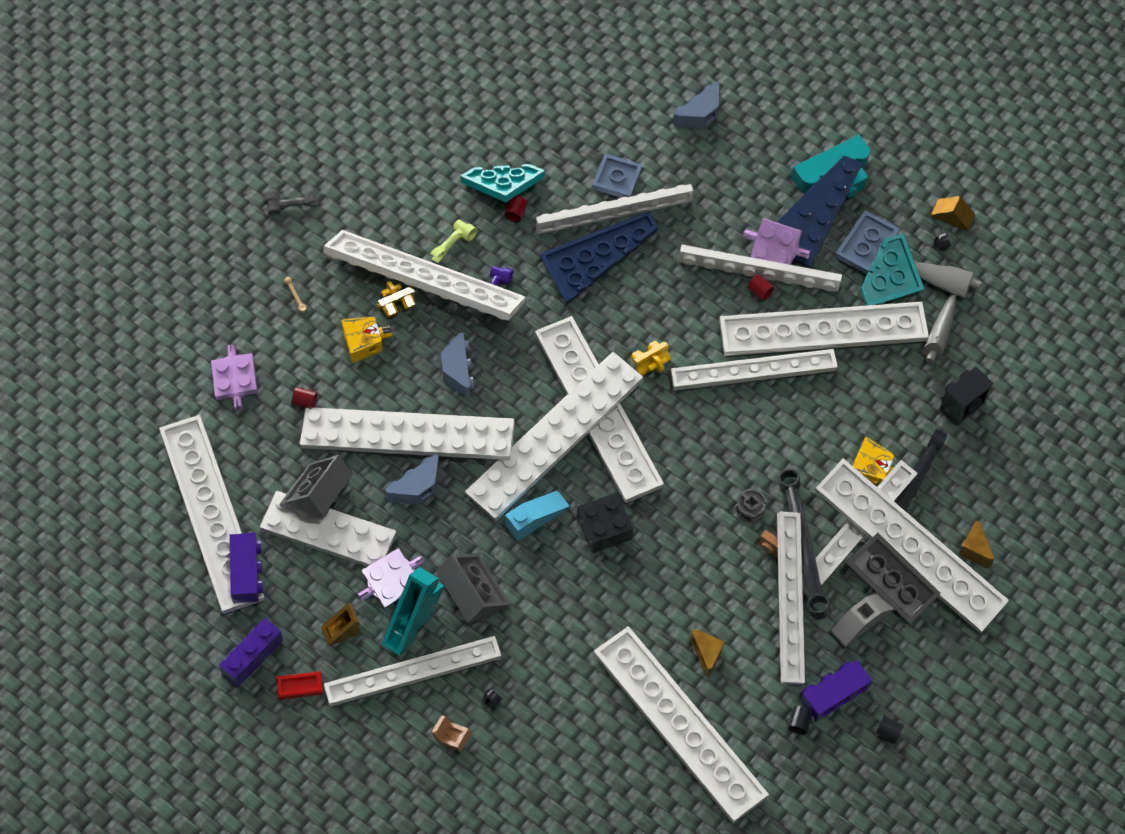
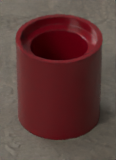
[504,195,528,222]
[747,274,775,301]
[291,387,317,409]

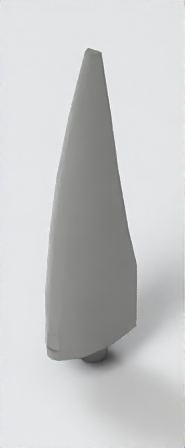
[914,261,982,298]
[922,294,957,363]

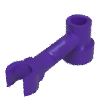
[490,265,514,286]

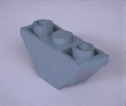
[673,81,719,128]
[441,333,474,397]
[385,454,439,505]

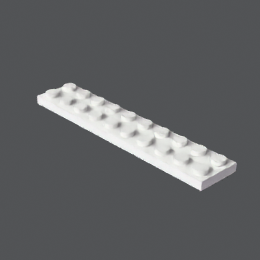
[323,230,525,321]
[719,302,929,356]
[535,316,664,503]
[465,352,643,522]
[300,408,515,460]
[159,415,265,614]
[814,458,1009,633]
[593,626,769,823]

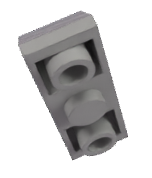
[831,593,894,647]

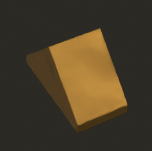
[930,196,975,231]
[959,521,994,568]
[321,603,361,646]
[690,629,724,677]

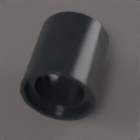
[788,706,813,735]
[876,716,904,743]

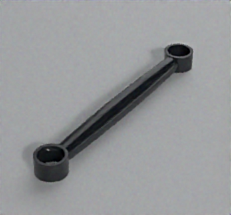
[894,429,948,512]
[778,468,831,620]

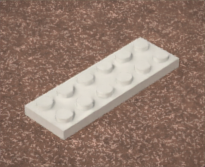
[260,491,396,567]

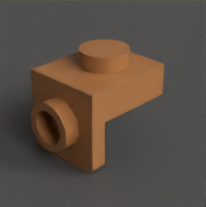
[759,530,778,558]
[432,715,472,752]

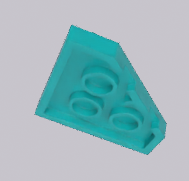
[461,164,545,202]
[860,233,924,306]

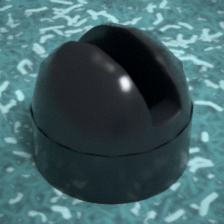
[934,232,951,250]
[483,688,503,708]

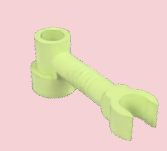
[431,220,477,263]

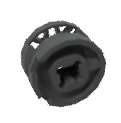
[736,489,767,523]

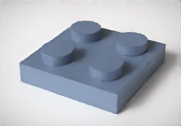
[592,154,642,198]

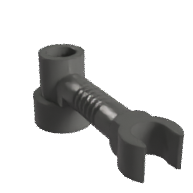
[264,191,318,215]

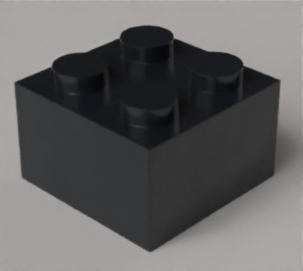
[939,366,993,426]
[577,492,634,553]

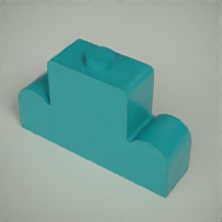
[791,135,870,198]
[381,567,444,656]

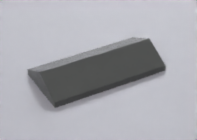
[847,532,941,624]

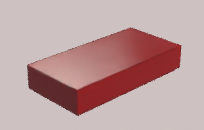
[276,671,323,700]

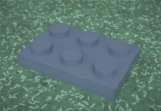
[835,210,900,274]

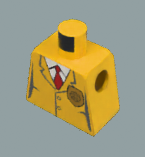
[341,317,392,363]
[852,437,894,487]

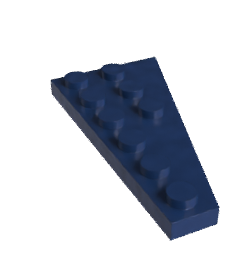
[777,155,862,269]
[540,211,658,305]

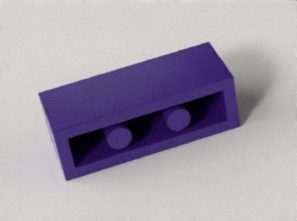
[229,533,263,603]
[219,618,283,688]
[801,660,873,722]

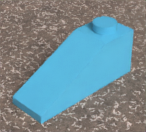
[505,491,570,541]

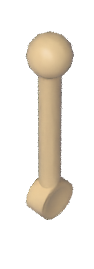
[284,277,307,313]

